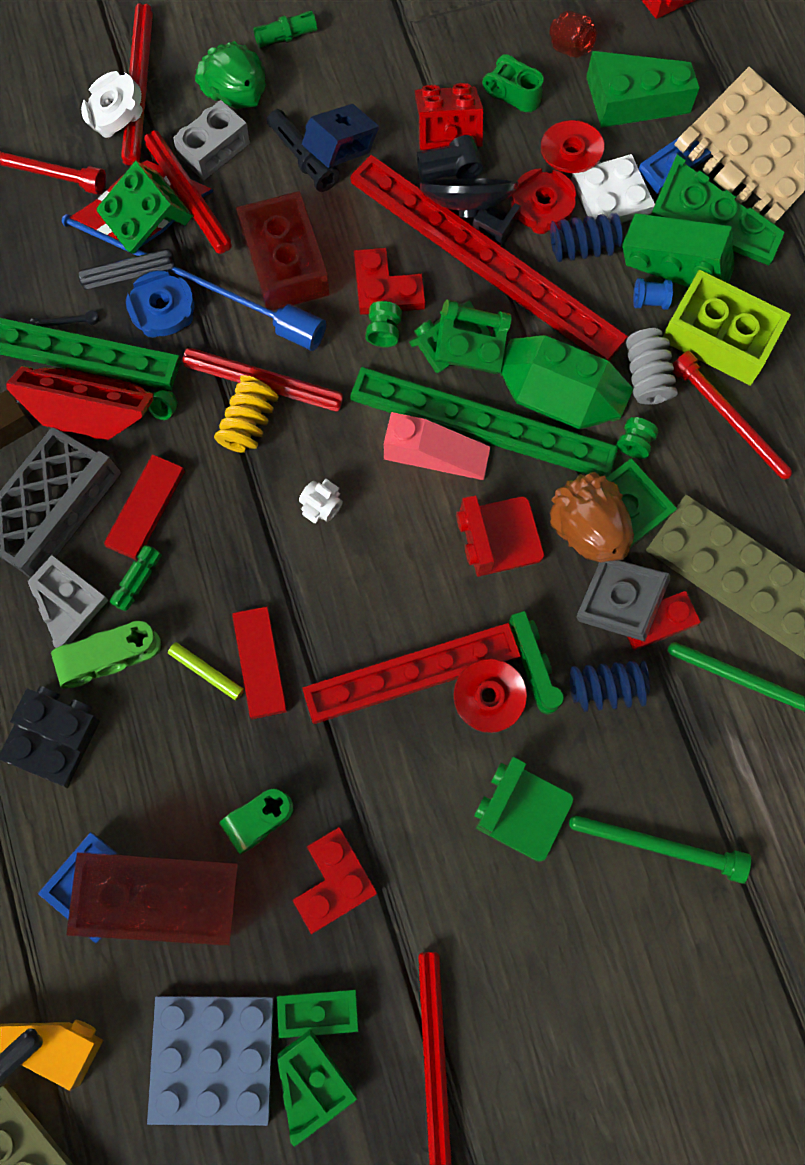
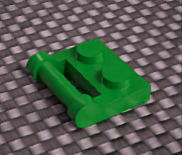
[434,299,511,374]

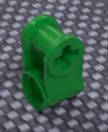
[482,54,544,112]
[219,789,293,855]

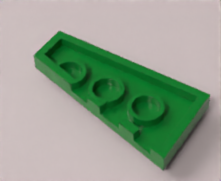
[650,154,785,266]

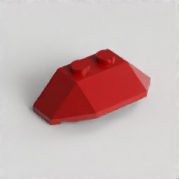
[6,366,153,440]

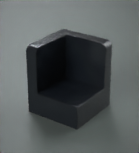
[473,203,521,247]

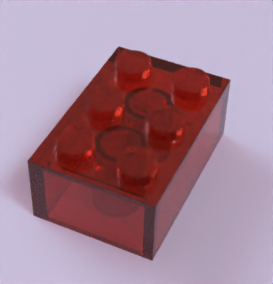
[236,191,330,311]

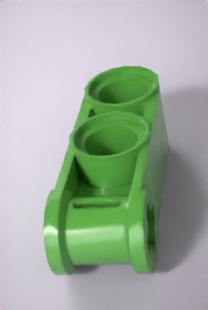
[51,621,161,689]

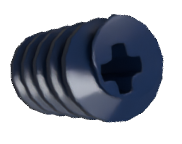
[550,212,623,262]
[570,660,650,712]

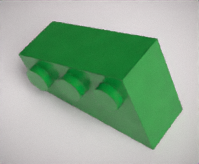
[586,51,699,128]
[622,213,734,287]

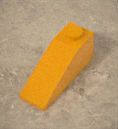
[0,1020,103,1091]

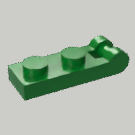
[508,611,563,715]

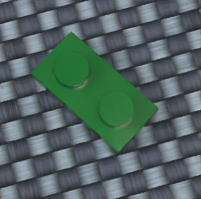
[277,989,358,1038]

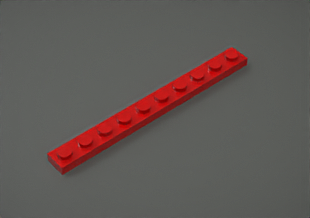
[351,155,628,361]

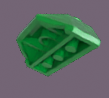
[500,335,633,429]

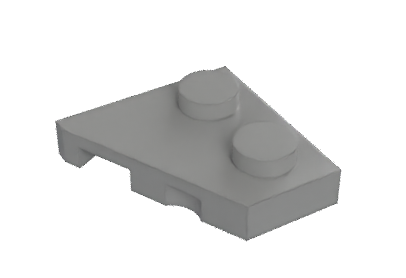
[28,555,108,648]

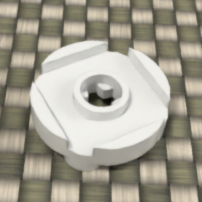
[81,71,143,138]

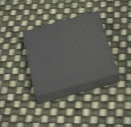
[576,560,671,642]

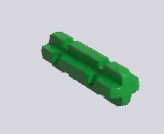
[110,546,161,611]

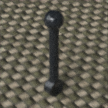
[28,310,99,327]

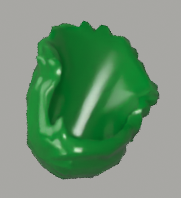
[195,41,266,109]

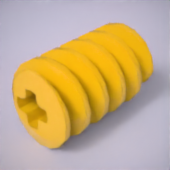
[214,375,279,453]

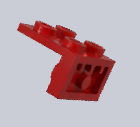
[415,83,483,150]

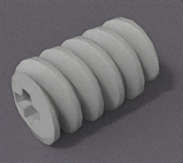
[626,328,678,405]

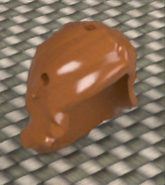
[550,472,634,563]

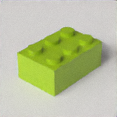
[663,269,791,386]

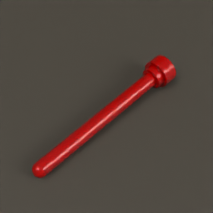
[0,152,106,195]
[672,350,792,480]

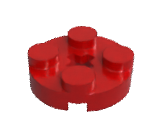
[511,169,576,234]

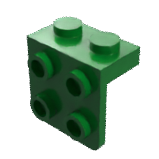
[474,757,573,862]

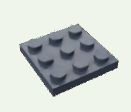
[147,996,274,1126]

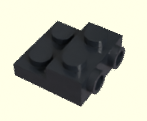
[0,686,100,788]

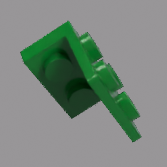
[97,160,193,254]

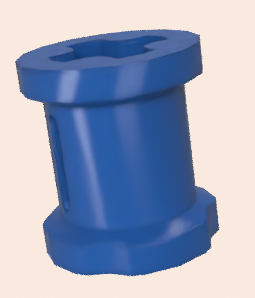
[633,278,673,310]

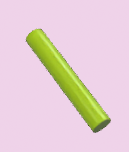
[168,642,244,701]

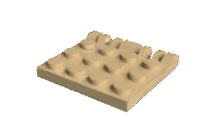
[674,67,805,224]

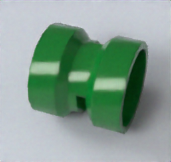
[365,301,402,347]

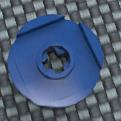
[126,271,194,338]

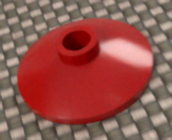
[541,120,604,173]
[454,659,527,732]

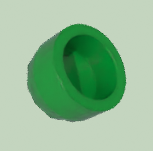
[148,390,178,420]

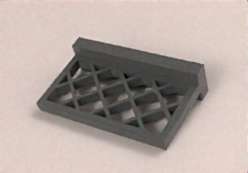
[0,428,121,578]

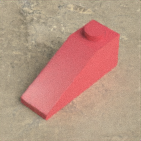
[384,412,490,480]

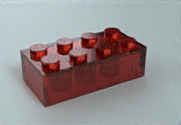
[66,851,238,946]

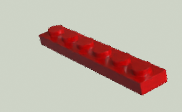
[302,623,520,725]

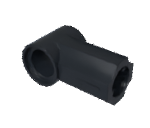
[417,135,483,181]

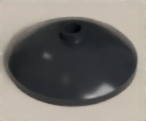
[420,178,518,217]

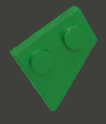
[277,1029,357,1147]

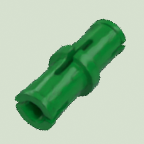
[253,10,317,48]

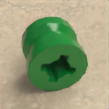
[617,417,659,459]

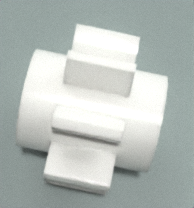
[299,479,343,524]

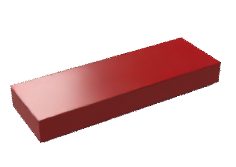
[104,454,185,561]
[232,607,287,720]

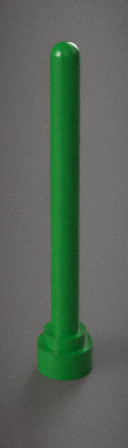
[668,642,805,712]
[569,815,751,884]

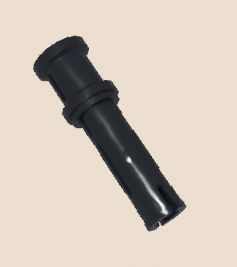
[267,109,340,192]

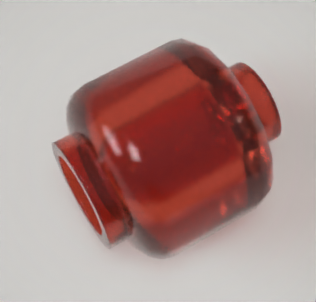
[549,10,597,58]

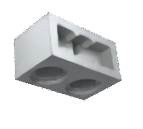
[173,100,250,181]

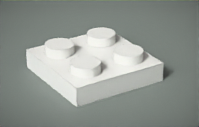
[571,154,655,223]

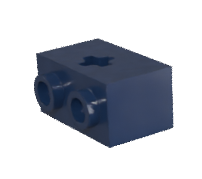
[301,103,379,168]

